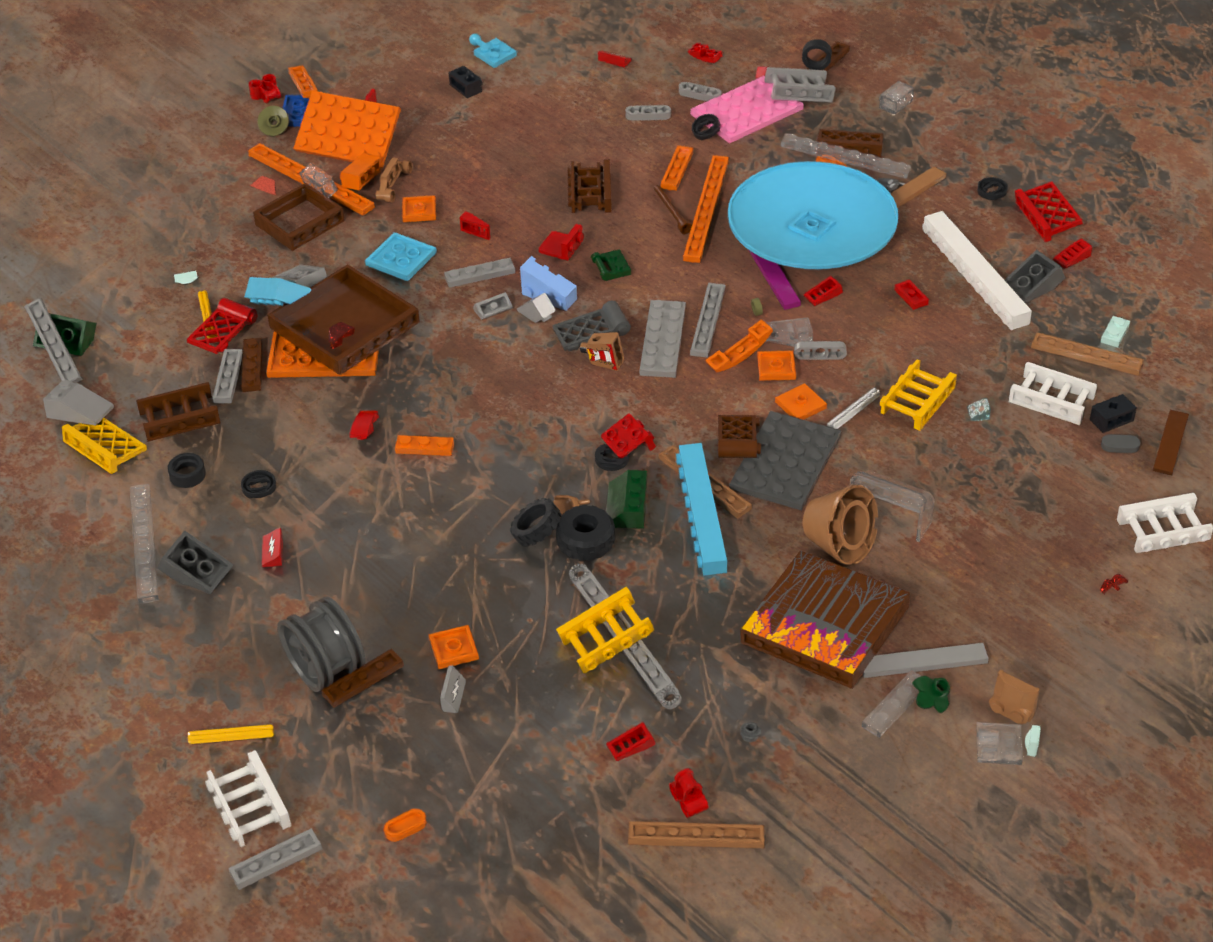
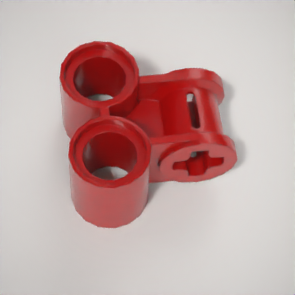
[248,74,281,104]
[669,768,709,818]

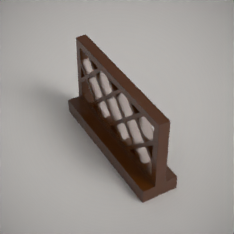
[816,129,884,160]

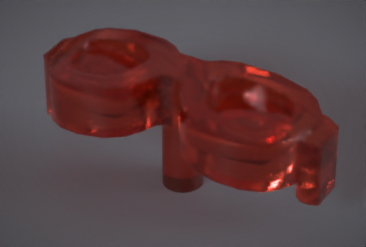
[1100,574,1128,595]

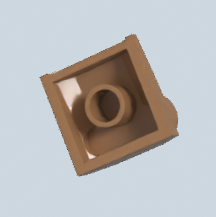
[989,670,1040,724]

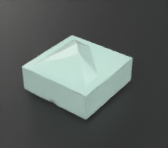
[1025,725,1041,757]

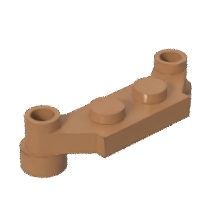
[376,158,413,203]

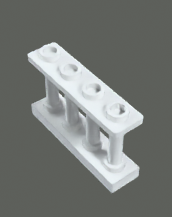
[1009,362,1097,425]
[1117,493,1213,553]
[205,750,291,847]

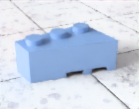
[520,256,577,311]

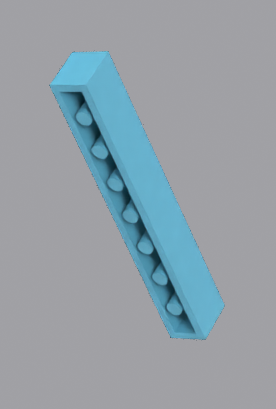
[676,443,727,576]

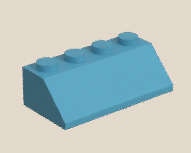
[244,277,311,306]

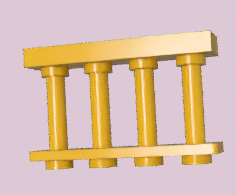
[880,359,957,431]
[556,586,654,673]

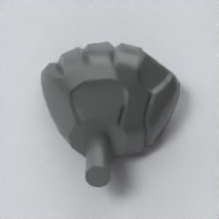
[877,178,906,192]

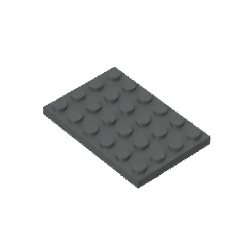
[729,411,841,511]

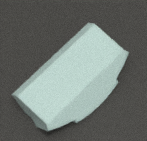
[174,271,198,284]

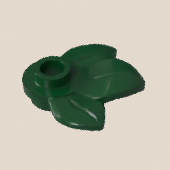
[912,676,950,714]

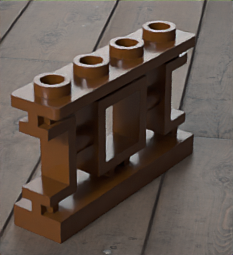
[568,159,612,213]

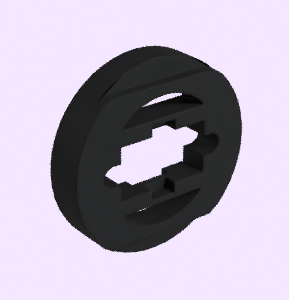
[691,114,721,140]
[977,177,1008,200]
[595,444,629,471]
[241,470,276,498]

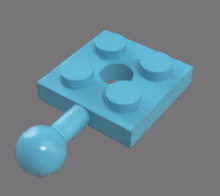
[469,34,517,68]

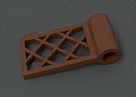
[718,415,761,458]

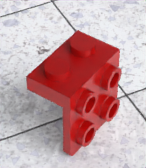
[538,224,584,261]
[601,413,656,458]

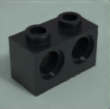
[449,66,483,99]

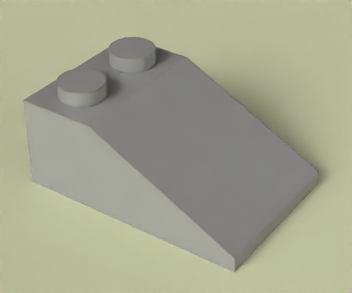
[272,264,327,288]
[43,381,114,426]

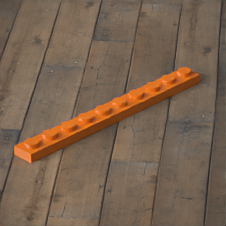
[248,143,375,216]
[683,155,729,263]

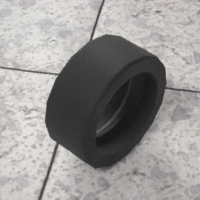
[802,39,832,70]
[167,453,206,488]

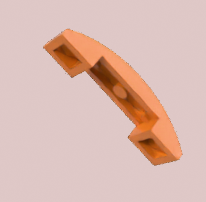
[705,319,773,372]

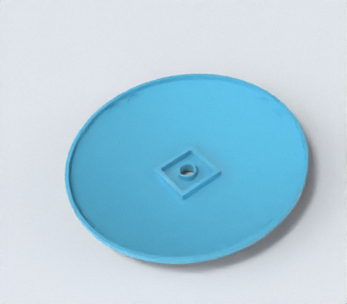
[728,161,898,269]

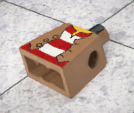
[580,332,625,371]

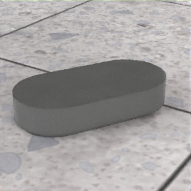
[1101,434,1140,453]

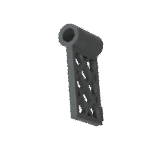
[552,301,631,351]

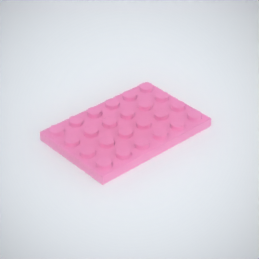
[691,76,804,143]

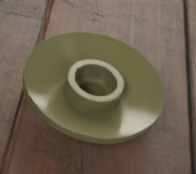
[258,106,289,136]

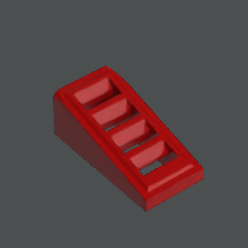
[460,211,491,240]
[1053,238,1092,269]
[803,276,843,306]
[606,722,656,762]

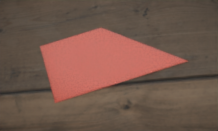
[250,176,276,196]

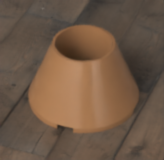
[803,485,878,565]

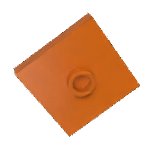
[402,195,436,222]
[757,351,796,381]
[775,383,827,420]
[428,625,479,669]

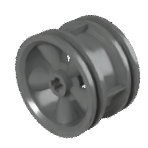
[277,596,366,692]

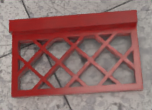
[1015,181,1083,242]

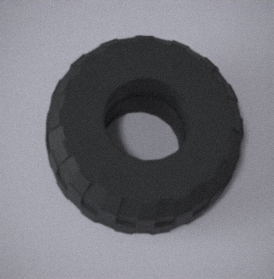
[556,505,615,561]

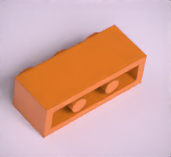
[340,153,381,190]

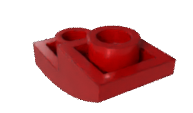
[688,43,723,63]
[349,411,379,440]

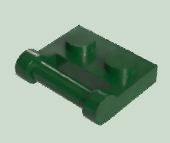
[591,249,631,281]

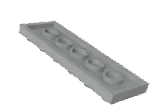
[640,300,686,378]

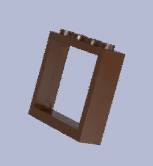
[253,183,345,251]

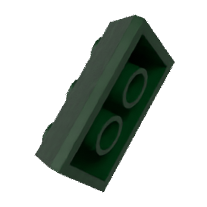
[33,313,97,356]
[606,470,647,529]

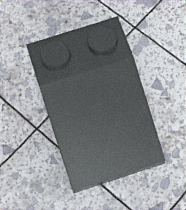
[1005,250,1066,303]
[157,531,233,594]

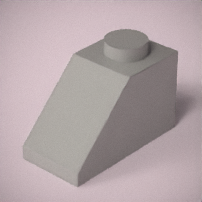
[517,293,556,323]

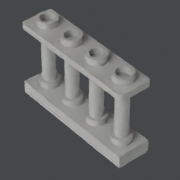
[764,67,836,102]

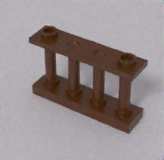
[136,382,221,442]

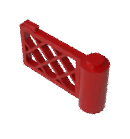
[187,298,258,354]

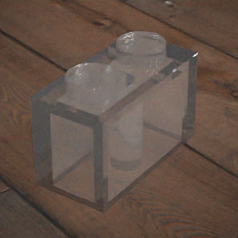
[879,81,914,115]
[299,163,337,198]

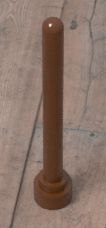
[654,185,692,235]

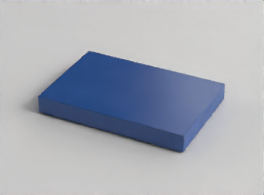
[282,95,309,127]

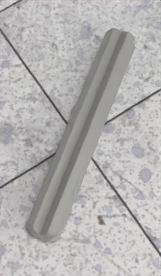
[827,387,880,429]

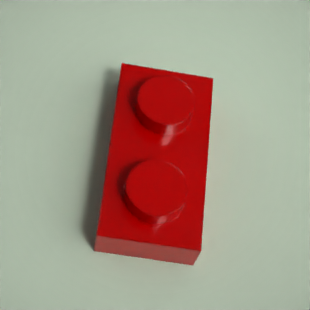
[894,279,929,310]

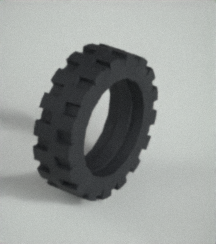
[510,498,562,547]

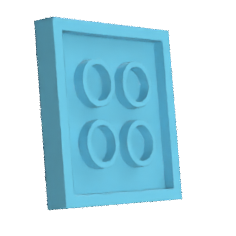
[365,232,437,281]

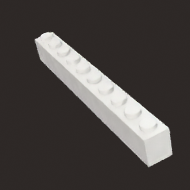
[922,211,1032,330]

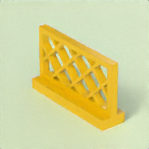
[62,418,147,474]

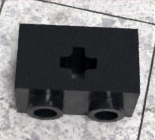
[1089,394,1137,433]

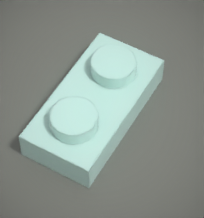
[1101,316,1130,347]

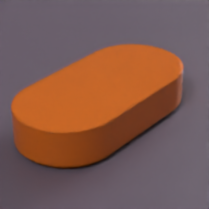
[384,809,427,842]

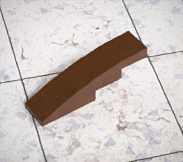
[1153,409,1189,476]

